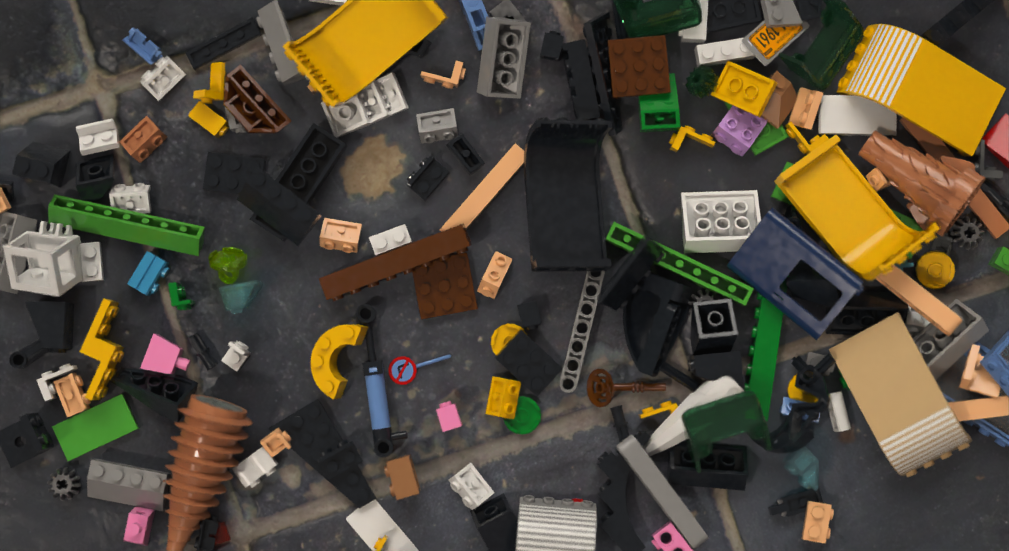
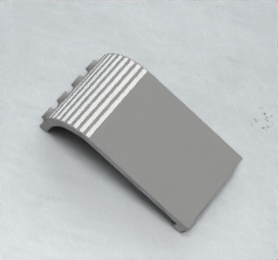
[515,495,597,551]

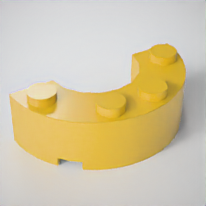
[311,324,368,399]

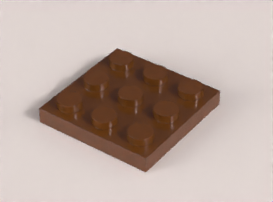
[607,35,671,98]
[412,253,478,320]

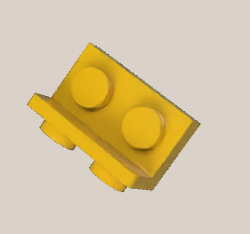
[485,376,521,419]

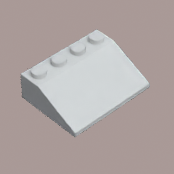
[681,190,761,253]

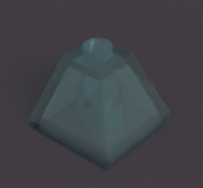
[219,280,263,314]

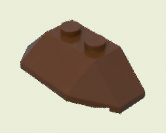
[223,64,292,133]

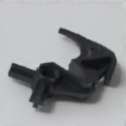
[746,353,836,453]

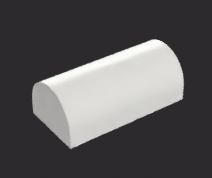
[828,391,851,432]

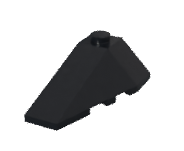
[111,367,198,422]

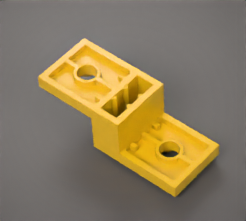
[80,298,124,400]

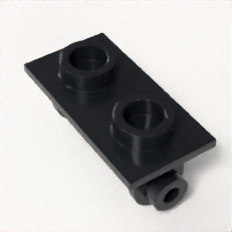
[782,205,802,230]
[194,515,220,551]

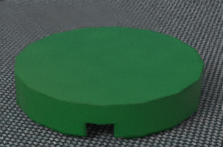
[503,396,541,435]

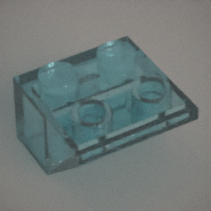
[782,447,819,491]

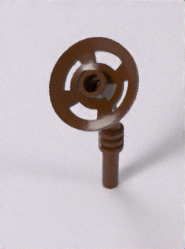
[587,369,666,407]

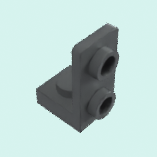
[973,139,1003,180]

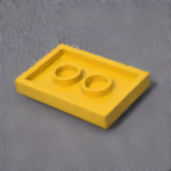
[710,61,778,118]

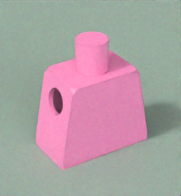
[140,334,190,374]
[124,506,155,546]

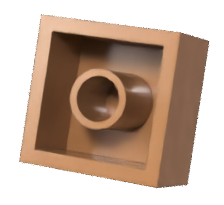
[384,454,421,500]

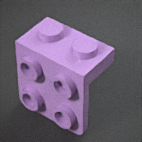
[711,105,767,157]

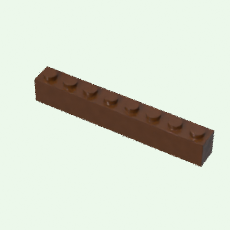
[318,223,472,302]

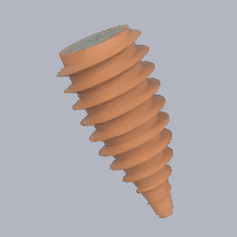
[163,394,253,551]

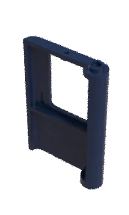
[727,208,865,341]

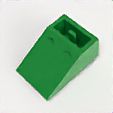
[638,73,680,132]

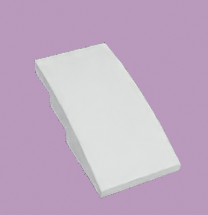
[321,73,409,138]
[818,95,896,136]

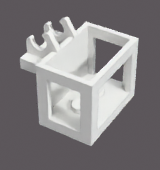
[3,221,82,296]

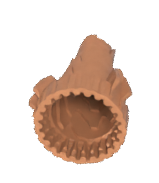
[858,130,985,237]

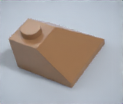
[761,71,797,129]

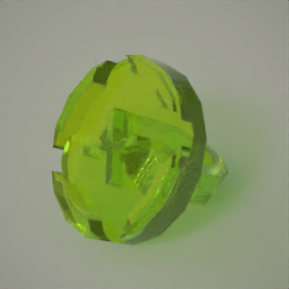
[208,247,247,284]

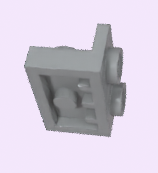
[416,108,458,143]

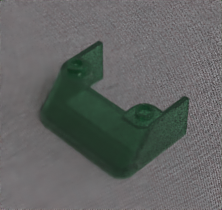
[613,0,702,38]
[778,0,864,90]
[681,390,772,473]

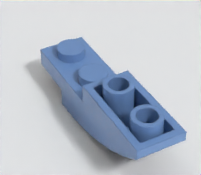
[459,0,488,50]

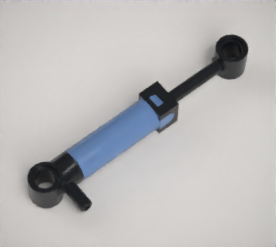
[356,304,408,458]

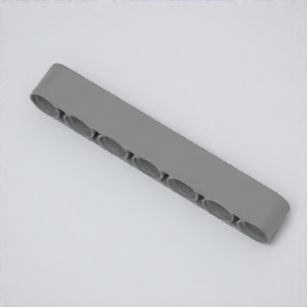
[559,271,605,393]
[616,434,709,550]

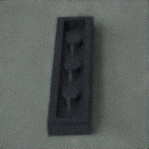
[185,17,262,70]

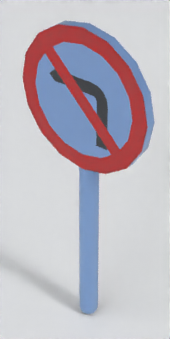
[388,354,451,385]

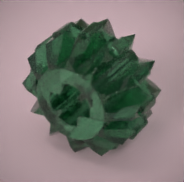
[685,64,718,99]

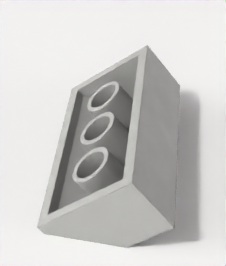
[256,0,305,86]
[477,16,531,99]
[0,212,37,294]
[913,298,989,380]
[87,459,171,511]

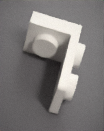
[221,341,251,372]
[37,363,78,401]

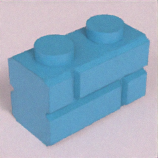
[127,251,170,296]

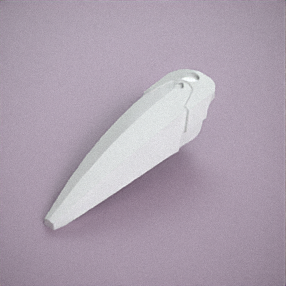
[642,376,745,456]

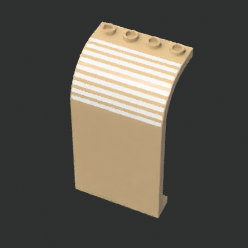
[829,312,973,478]

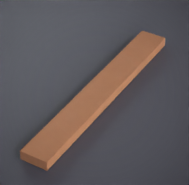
[899,118,1009,239]

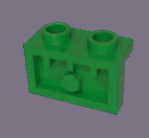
[168,282,195,311]

